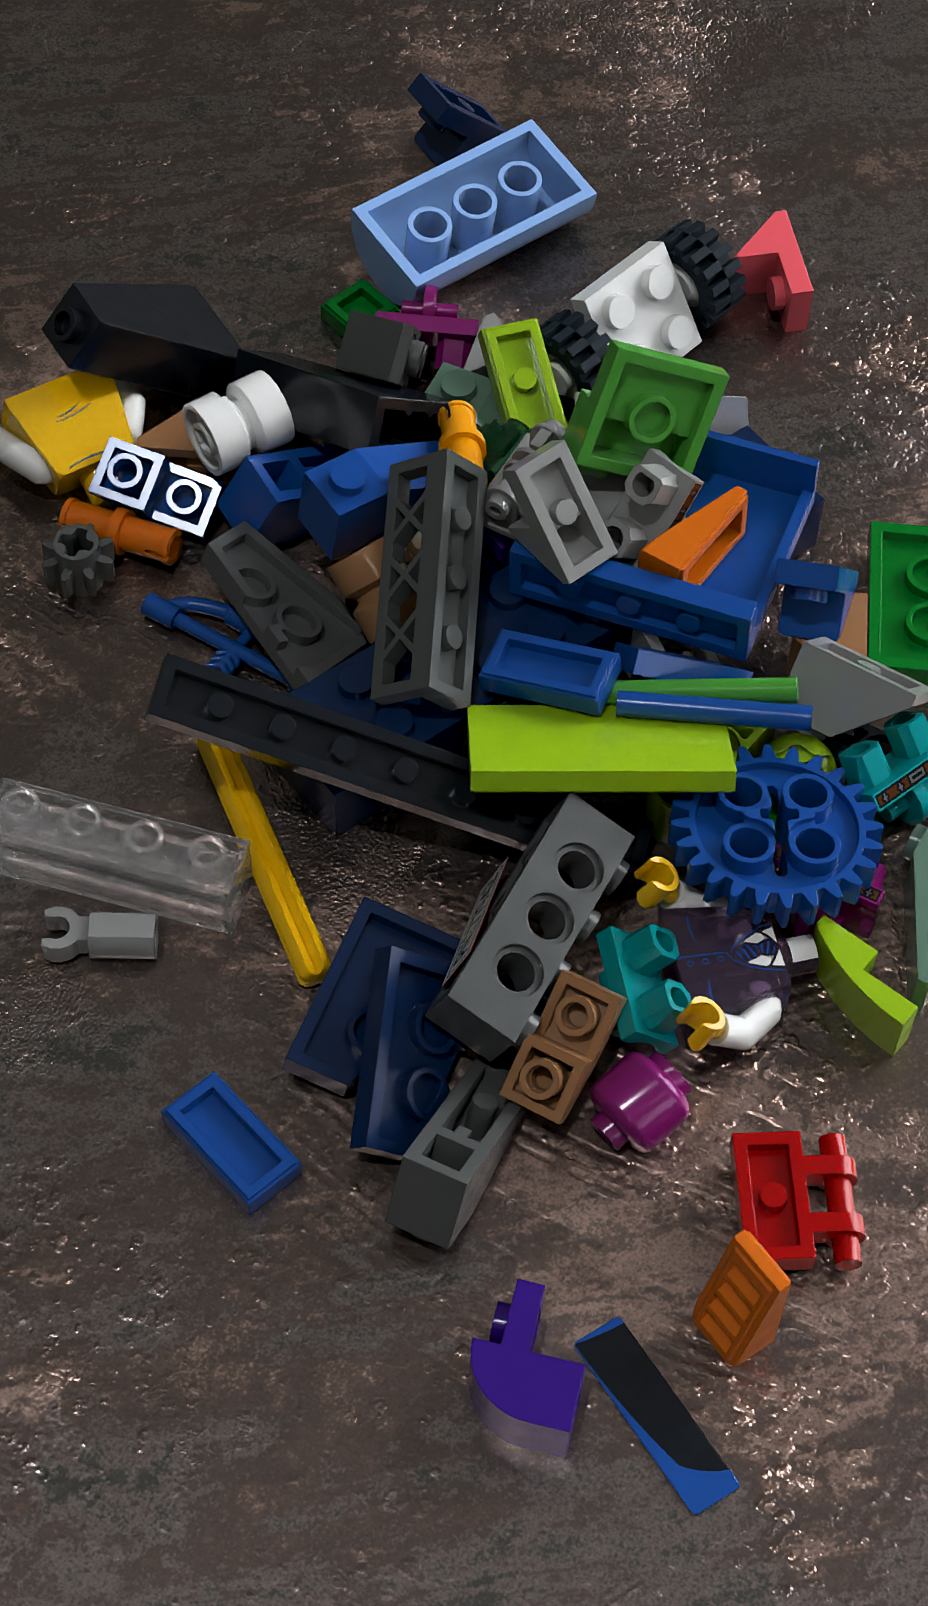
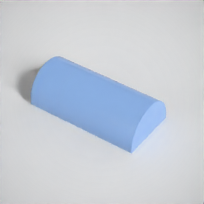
[351,119,597,306]

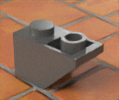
[335,310,428,387]

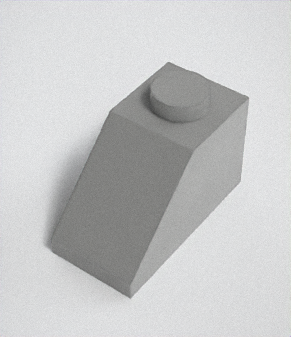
[787,636,928,740]

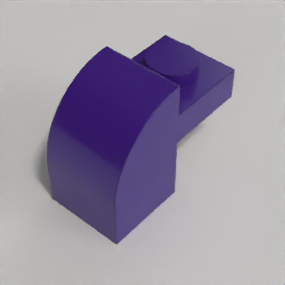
[469,1279,586,1459]

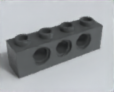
[424,792,635,1062]

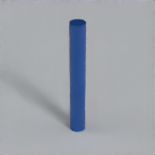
[616,690,813,731]

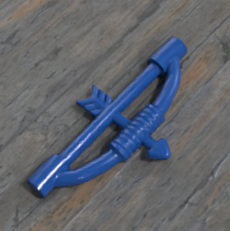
[141,593,294,692]

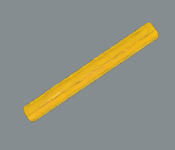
[196,738,331,988]

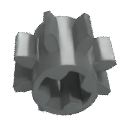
[42,523,116,598]

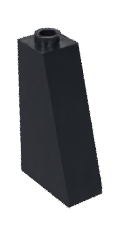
[41,283,242,399]
[232,349,452,450]

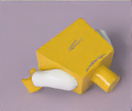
[0,370,146,509]

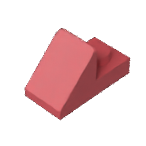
[735,210,814,332]

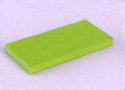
[467,705,737,792]

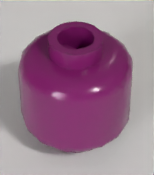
[590,1051,692,1153]

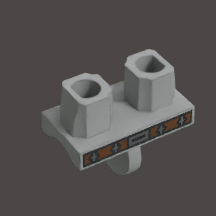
[603,448,704,568]

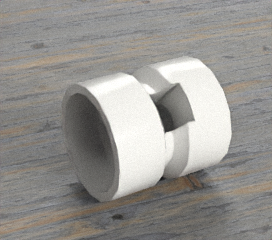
[182,370,295,476]

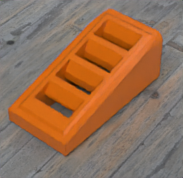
[638,486,748,586]
[692,1229,791,1367]

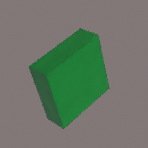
[320,278,400,337]

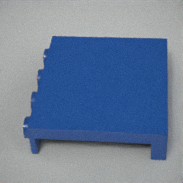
[509,430,820,661]

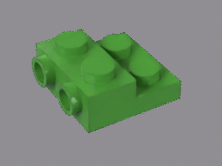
[563,339,730,478]

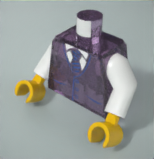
[634,856,819,1051]

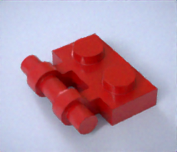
[729,1131,866,1271]

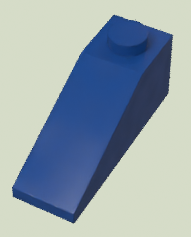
[298,440,439,561]
[216,444,349,544]

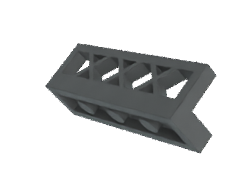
[370,448,488,711]

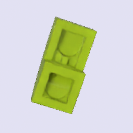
[809,915,918,1057]

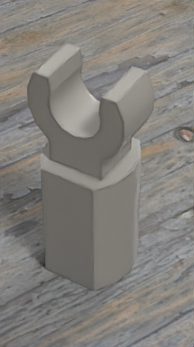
[41,906,159,962]

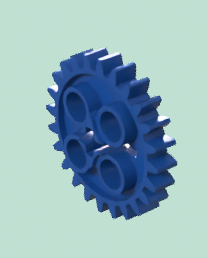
[668,744,883,928]

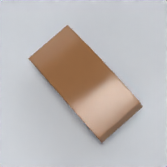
[499,970,628,1125]

